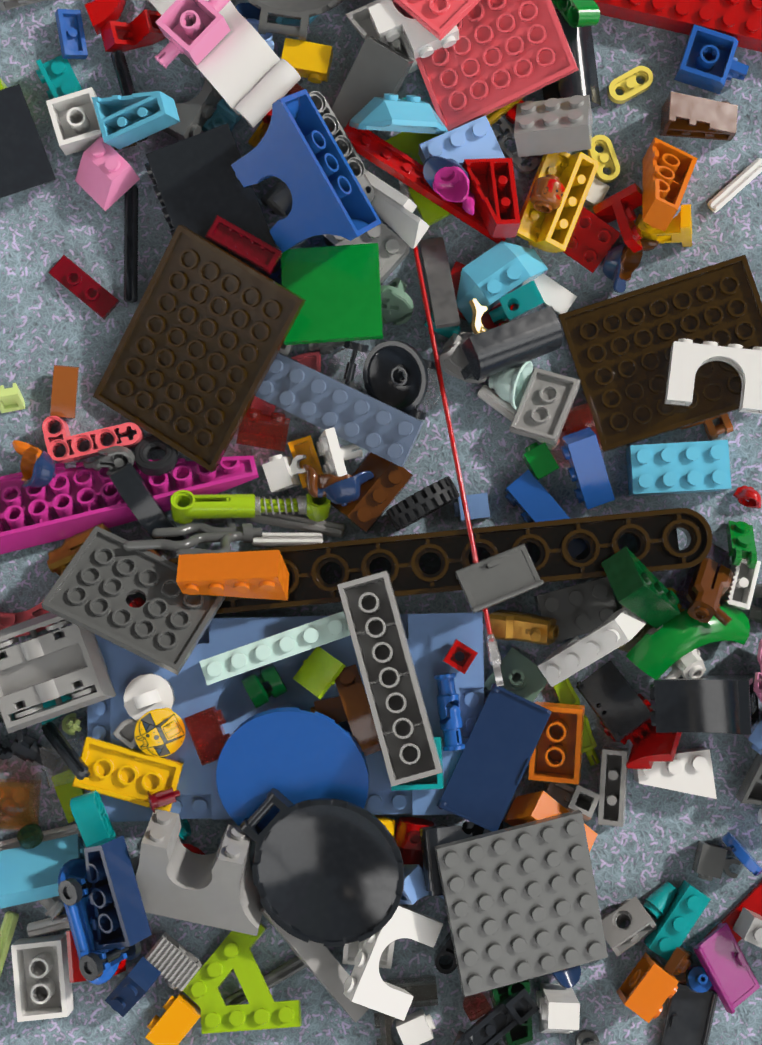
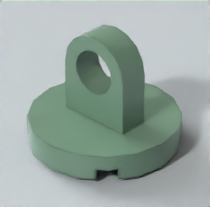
[381,278,414,325]

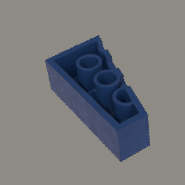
[84,835,152,951]

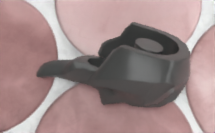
[83,446,135,476]

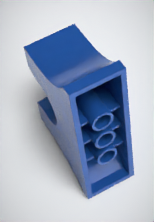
[231,89,382,253]

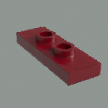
[205,215,282,274]
[48,255,120,320]

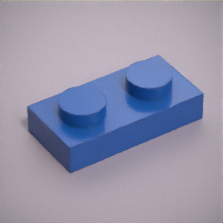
[55,9,88,59]

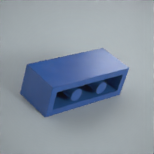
[561,427,615,510]

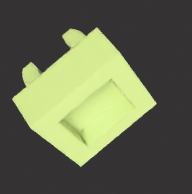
[0,383,25,413]

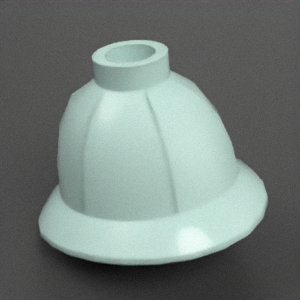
[489,361,533,411]

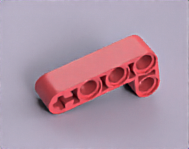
[42,416,144,463]

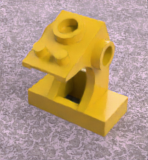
[635,204,692,247]

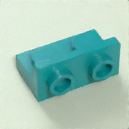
[36,55,83,100]

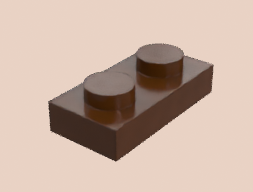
[663,947,693,975]

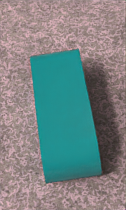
[70,791,116,847]

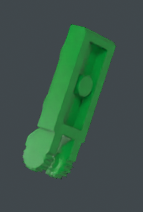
[726,521,757,569]

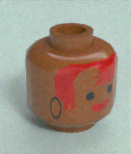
[530,174,565,213]

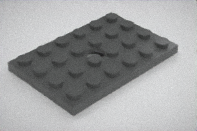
[41,526,226,675]

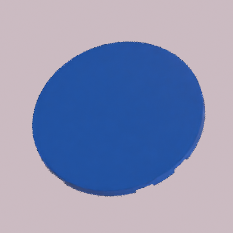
[216,707,369,830]

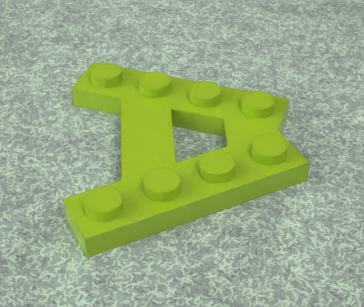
[183,922,302,1034]

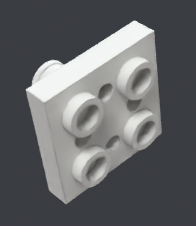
[316,427,363,477]

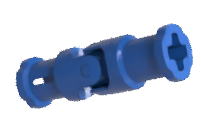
[434,673,465,751]

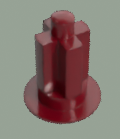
[147,787,180,813]

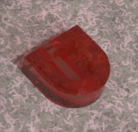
[463,992,492,1022]

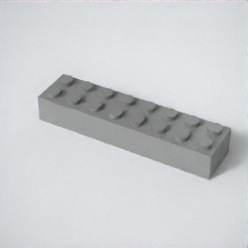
[337,571,443,787]

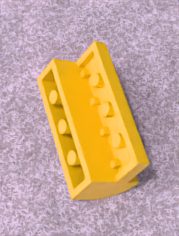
[517,152,600,253]

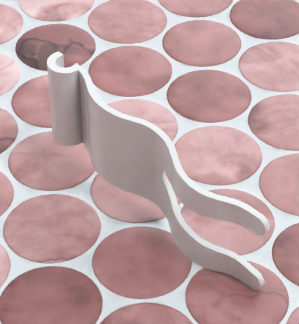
[147,0,301,128]

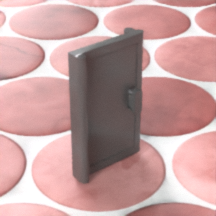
[455,544,544,614]

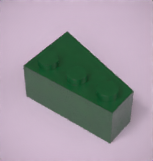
[601,547,681,629]

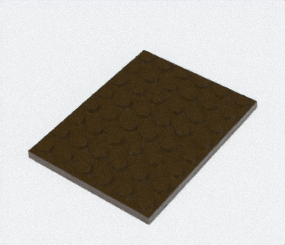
[93,225,306,472]
[558,255,762,453]

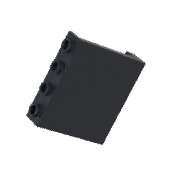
[0,84,56,198]

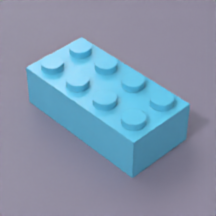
[626,440,732,496]

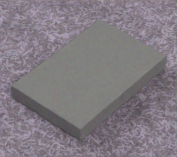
[509,367,580,445]

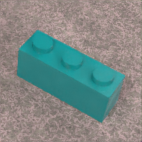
[644,880,711,961]

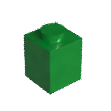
[522,442,559,480]

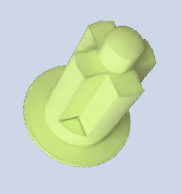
[62,713,82,735]

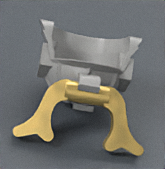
[439,298,508,383]

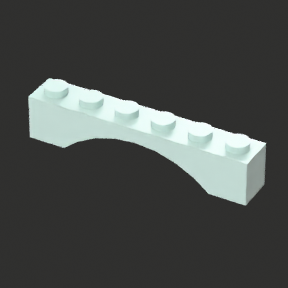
[199,611,351,685]

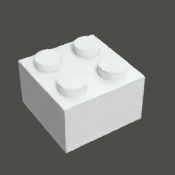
[46,87,103,155]

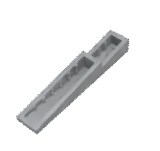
[259,907,369,1023]

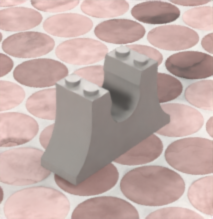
[131,809,263,936]

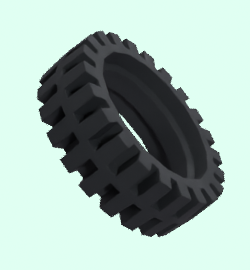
[386,476,460,531]

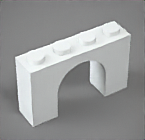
[665,338,762,414]
[537,607,647,687]
[343,904,443,1021]

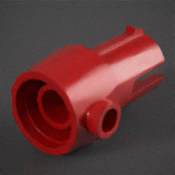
[394,817,434,868]

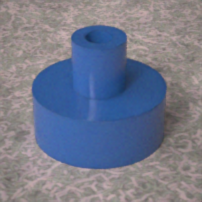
[686,966,712,993]

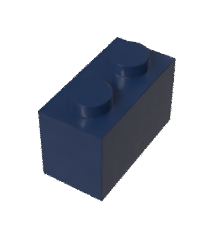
[105,957,161,1017]

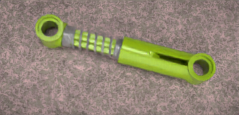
[170,490,331,524]

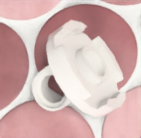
[123,673,175,721]

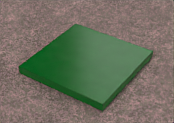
[281,243,383,345]

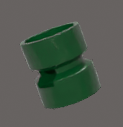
[241,663,287,708]

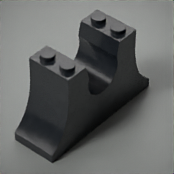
[650,673,759,735]

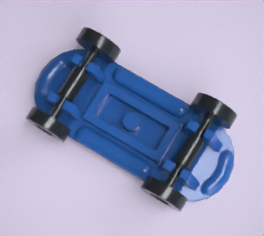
[58,858,142,985]

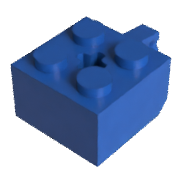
[674,24,749,94]

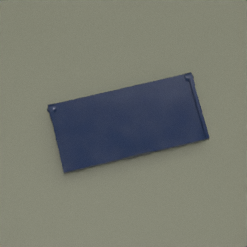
[437,683,552,832]

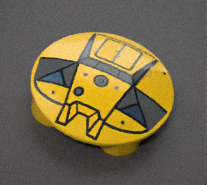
[134,707,186,757]

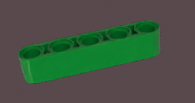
[551,0,600,28]

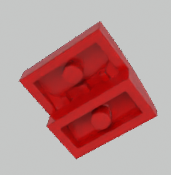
[626,724,682,769]

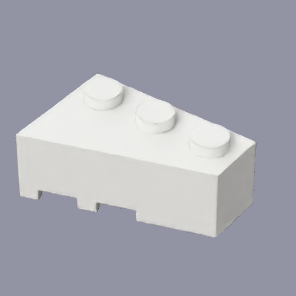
[535,983,580,1034]

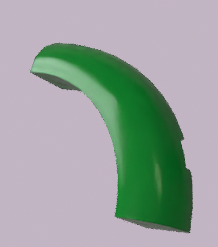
[626,604,750,680]

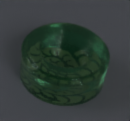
[17,824,44,849]

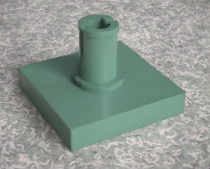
[484,647,548,702]

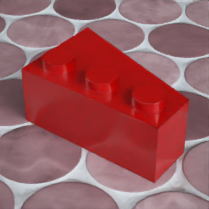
[462,158,521,238]

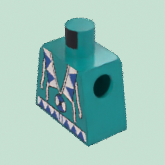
[489,280,546,325]

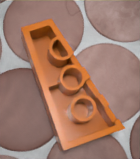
[642,137,698,232]
[176,550,289,601]

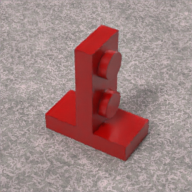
[593,183,643,253]

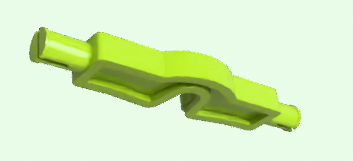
[553,678,600,766]

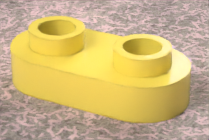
[607,66,653,104]
[587,135,620,183]

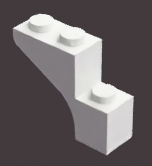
[368,0,459,59]

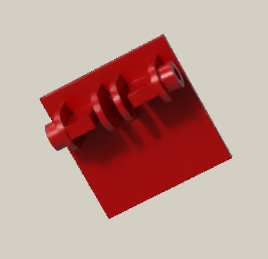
[563,206,621,273]

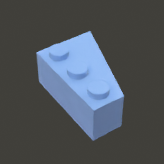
[419,115,505,166]

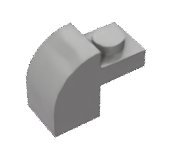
[546,782,601,822]

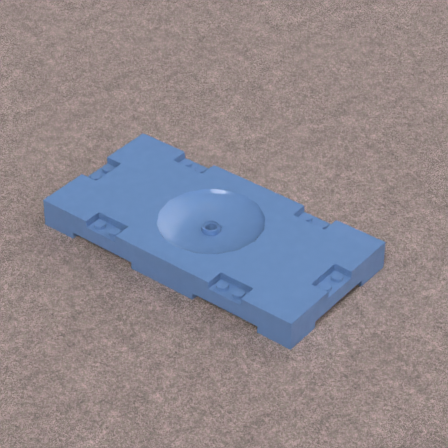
[86,612,484,822]

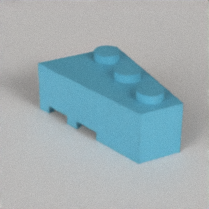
[92,91,180,150]

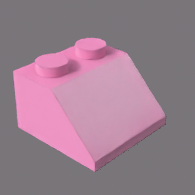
[75,136,140,211]

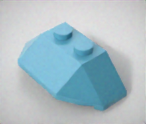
[349,93,448,134]
[456,241,548,324]

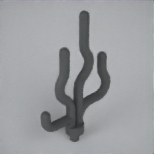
[123,518,262,558]

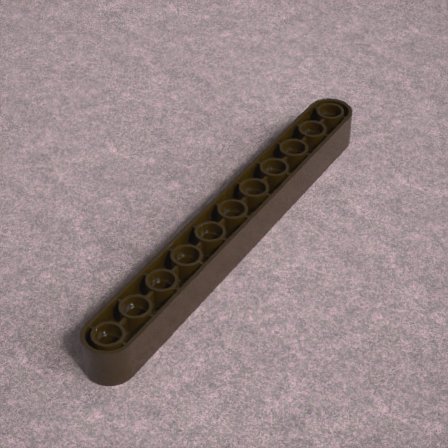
[169,508,712,615]

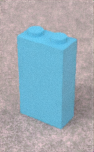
[0,834,85,909]

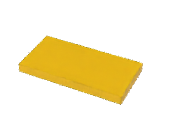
[72,737,184,812]

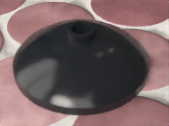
[363,340,428,413]

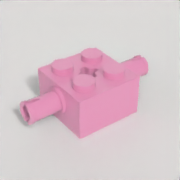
[155,0,231,69]

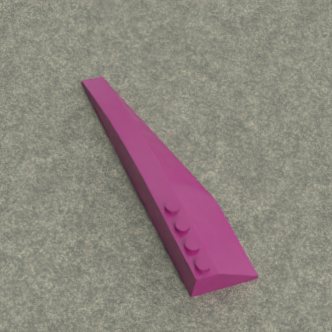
[0,456,259,555]

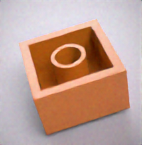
[617,952,679,1023]

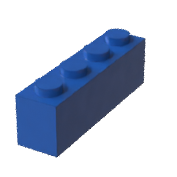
[505,469,588,559]

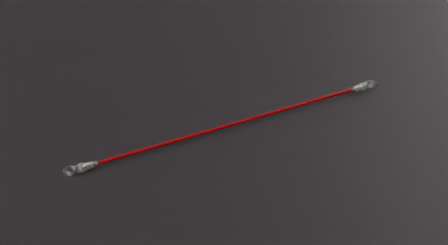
[398,180,504,686]

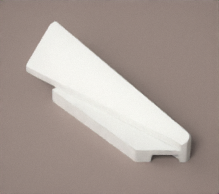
[364,169,430,249]

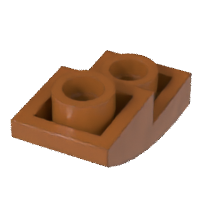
[50,365,79,418]

